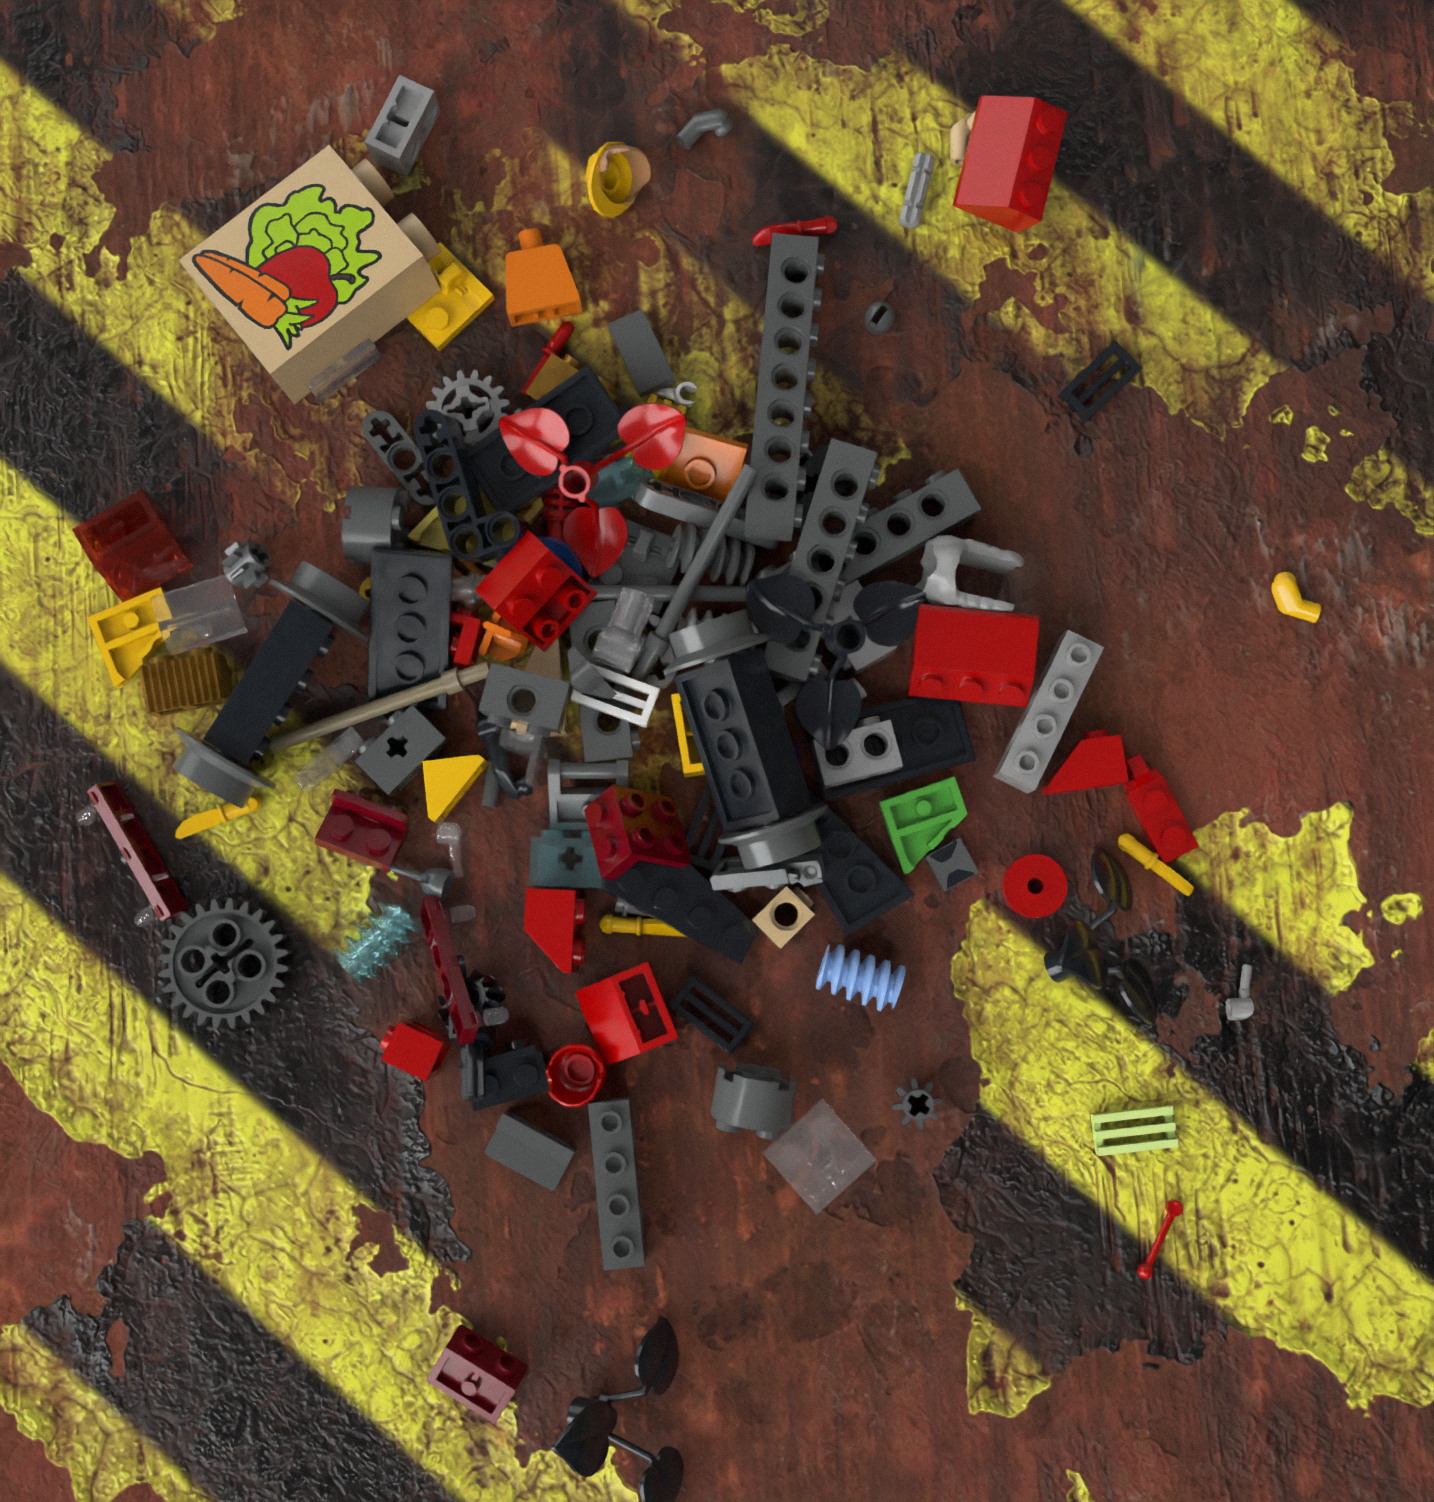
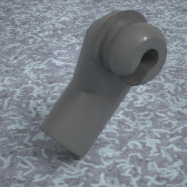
[675,108,733,150]

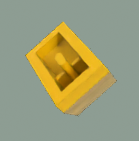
[422,754,488,824]

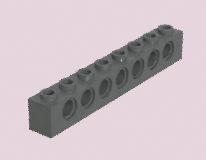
[744,233,825,541]

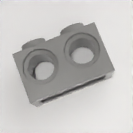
[364,75,441,177]
[811,716,903,789]

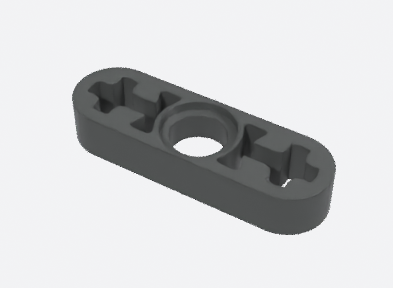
[362,411,436,509]

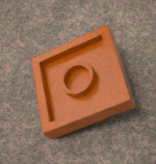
[658,427,749,501]

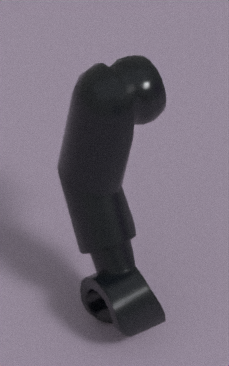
[477,717,533,800]

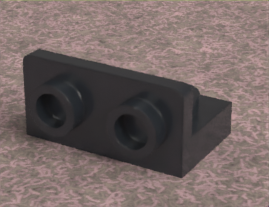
[459,1037,549,1111]

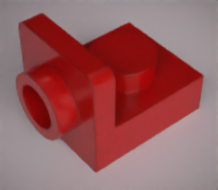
[450,608,486,669]

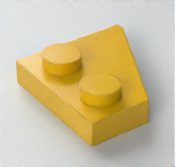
[87,587,179,689]

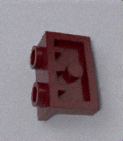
[315,789,409,873]
[426,1325,528,1424]

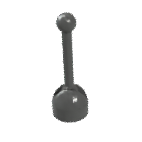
[359,862,454,901]

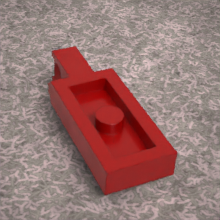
[1123,754,1199,864]

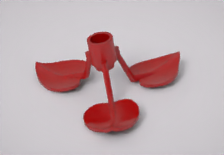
[499,403,687,578]

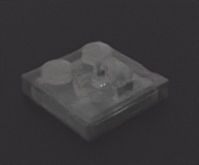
[763,1098,876,1215]

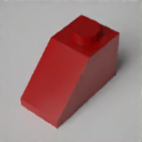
[1041,729,1129,796]

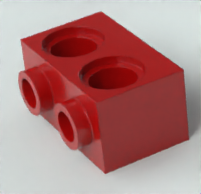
[380,1019,452,1081]

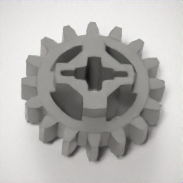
[426,370,511,449]

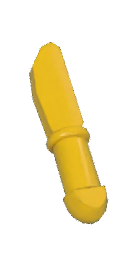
[175,794,262,839]
[1118,833,1194,896]
[599,914,687,937]

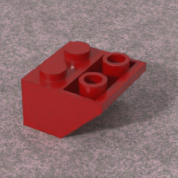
[475,530,598,652]
[524,888,588,973]
[575,961,679,1066]

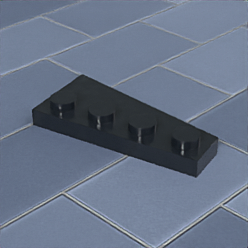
[801,784,916,936]
[600,860,759,964]

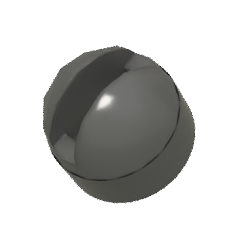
[863,301,895,335]

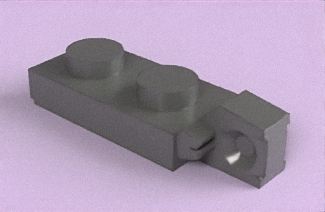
[710,853,826,892]

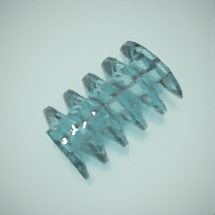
[332,900,423,987]

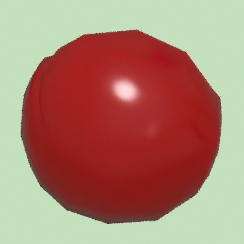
[545,1043,607,1107]

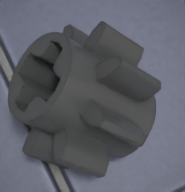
[222,539,273,589]
[891,1077,943,1130]

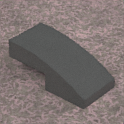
[606,309,676,398]

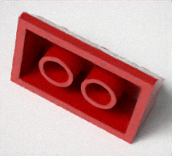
[952,95,1068,233]
[908,604,1039,707]

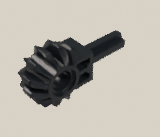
[437,969,507,1102]

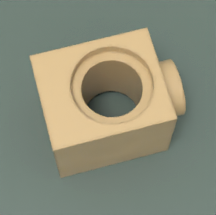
[752,886,815,949]

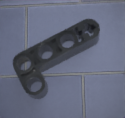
[413,409,531,564]

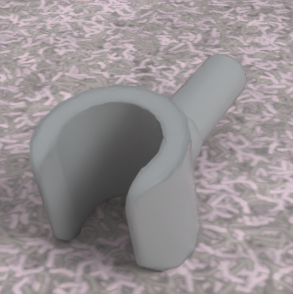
[1226,964,1254,1021]

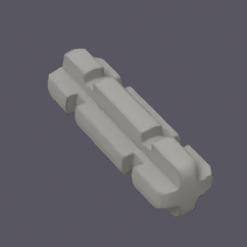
[899,152,935,229]

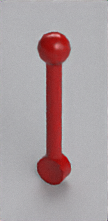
[1137,1200,1183,1279]

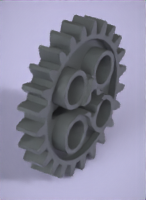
[158,898,292,1029]

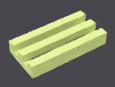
[1090,1105,1178,1156]

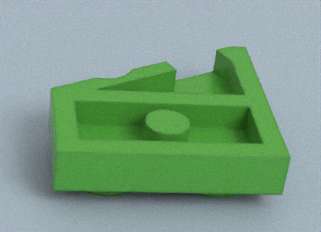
[878,776,967,875]

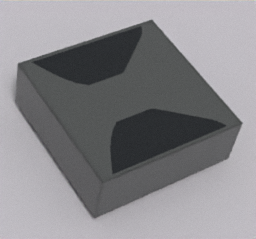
[924,838,980,892]

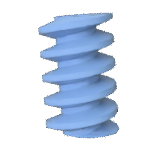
[816,944,906,1011]

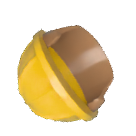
[584,142,651,218]

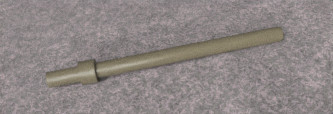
[269,661,490,752]

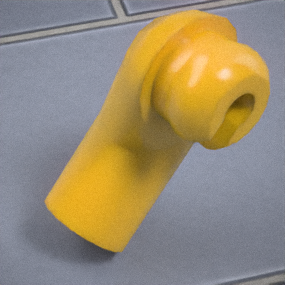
[1271,572,1321,623]

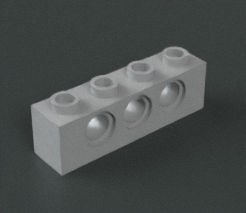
[992,630,1104,794]

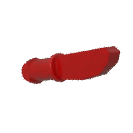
[751,216,838,246]
[520,321,575,396]

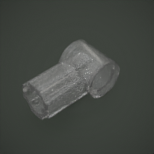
[592,587,655,673]

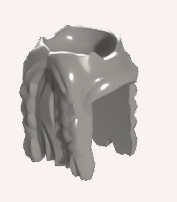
[915,535,1024,613]

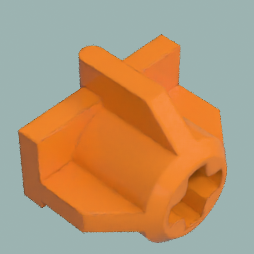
[478,611,532,662]

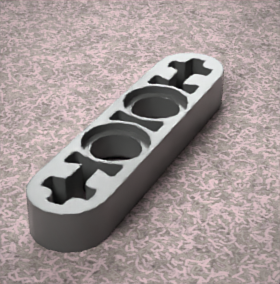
[635,477,781,549]

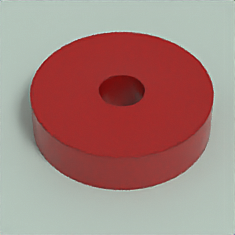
[1002,854,1068,918]

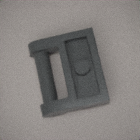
[548,759,629,830]

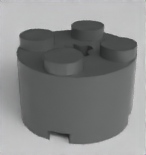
[342,485,412,566]
[710,1062,798,1140]

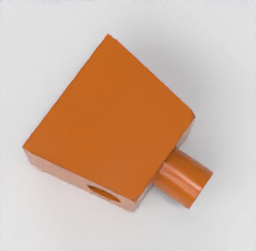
[505,228,583,327]

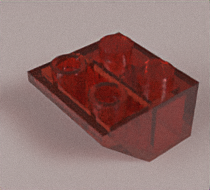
[72,489,194,603]

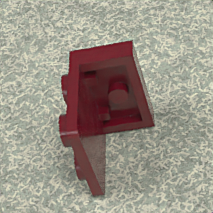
[584,784,691,880]

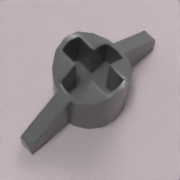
[567,645,617,699]

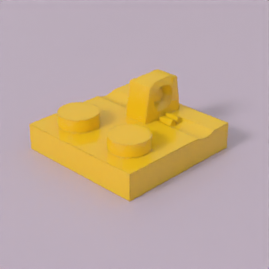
[406,242,495,351]

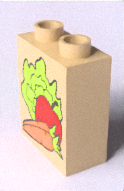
[178,145,441,404]

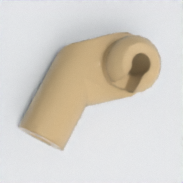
[950,111,976,166]

